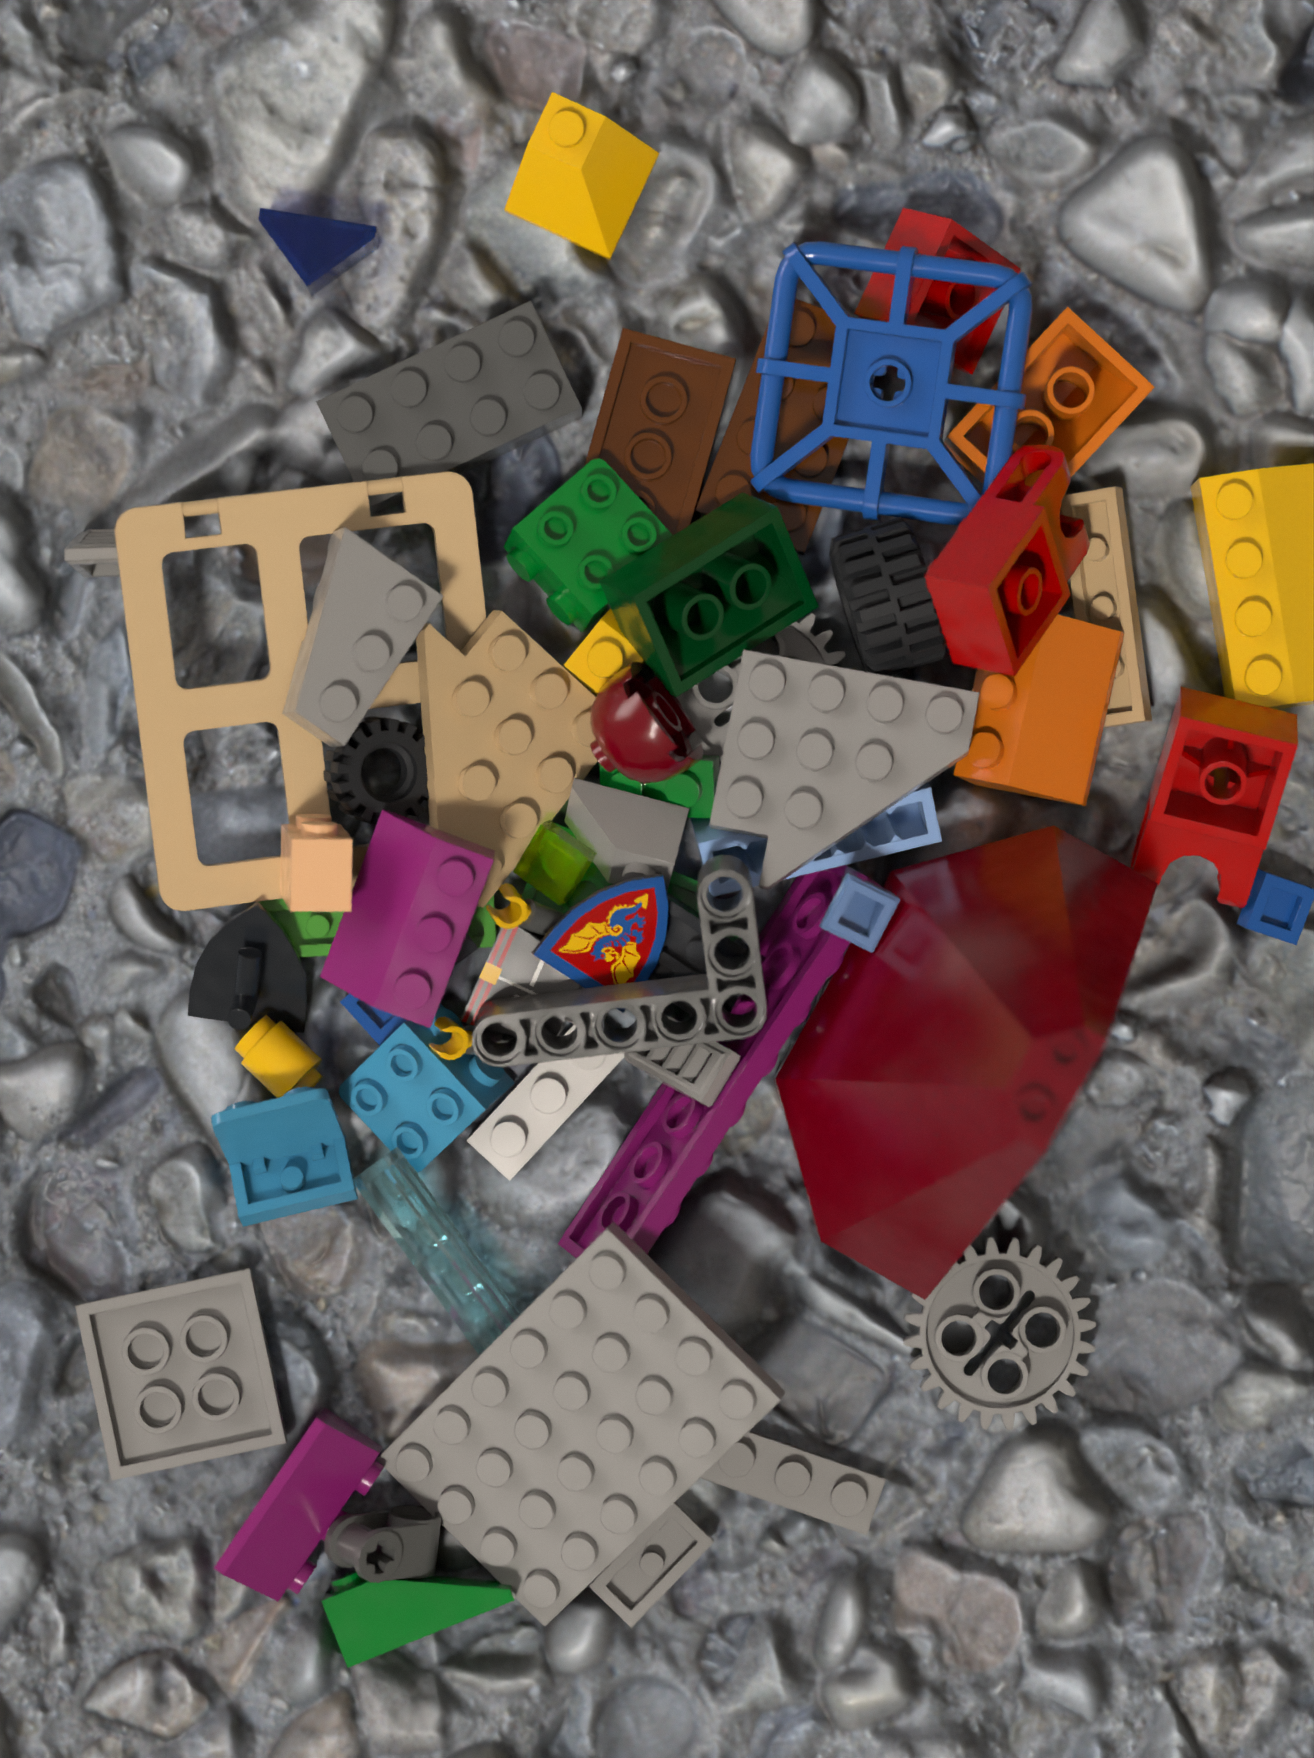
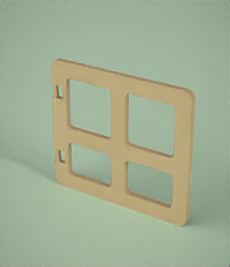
[114,471,486,911]

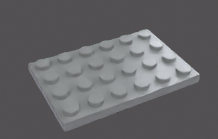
[376,1221,786,1627]

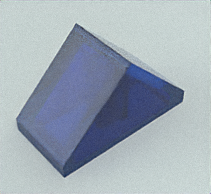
[258,208,380,296]

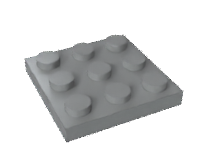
[75,1267,288,1481]

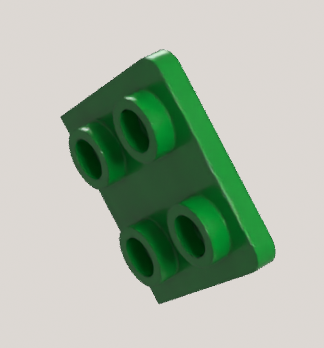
[503,459,673,633]

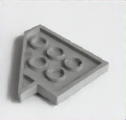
[709,650,979,890]

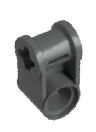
[324,1505,441,1583]

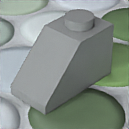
[564,778,689,893]

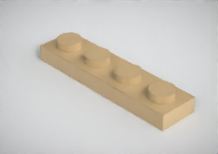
[1061,486,1152,728]

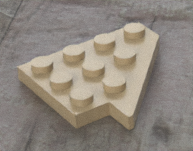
[416,610,598,908]

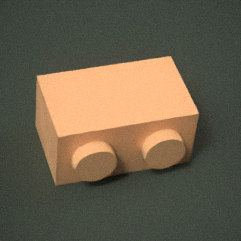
[280,814,353,912]

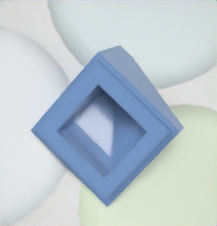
[819,873,900,953]

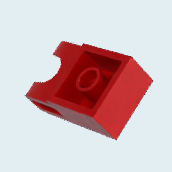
[925,445,1090,676]
[1130,687,1298,908]

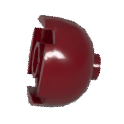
[590,662,704,783]

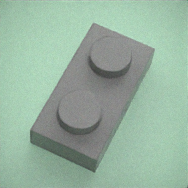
[589,1502,714,1628]

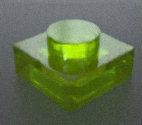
[513,820,597,905]

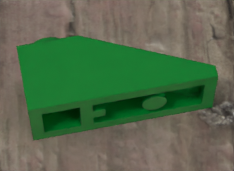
[321,1570,515,1668]

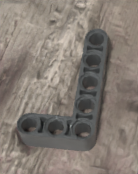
[472,855,767,1067]

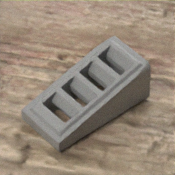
[65,529,120,578]
[624,1015,741,1108]

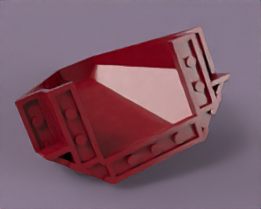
[773,825,1158,1300]

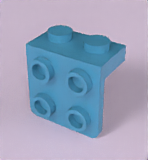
[339,1003,515,1173]
[211,1087,358,1227]

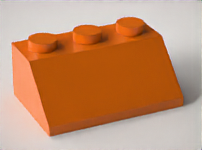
[944,307,1155,487]
[953,614,1124,806]

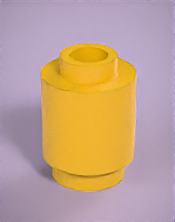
[234,1015,323,1098]

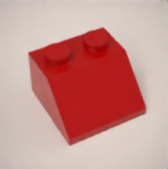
[854,208,1021,375]

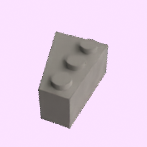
[282,527,443,747]

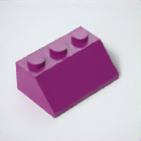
[320,809,495,1028]
[214,1408,385,1601]

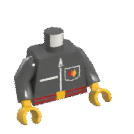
[429,883,610,1060]

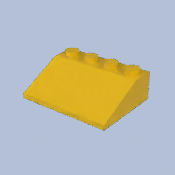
[1190,463,1314,710]

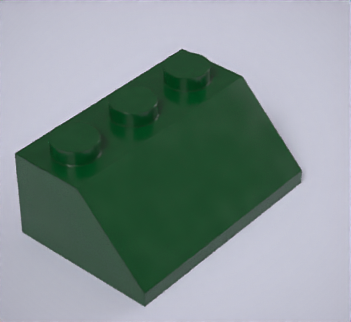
[599,492,819,697]

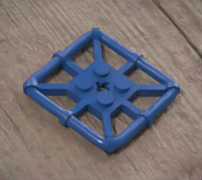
[750,241,1033,526]

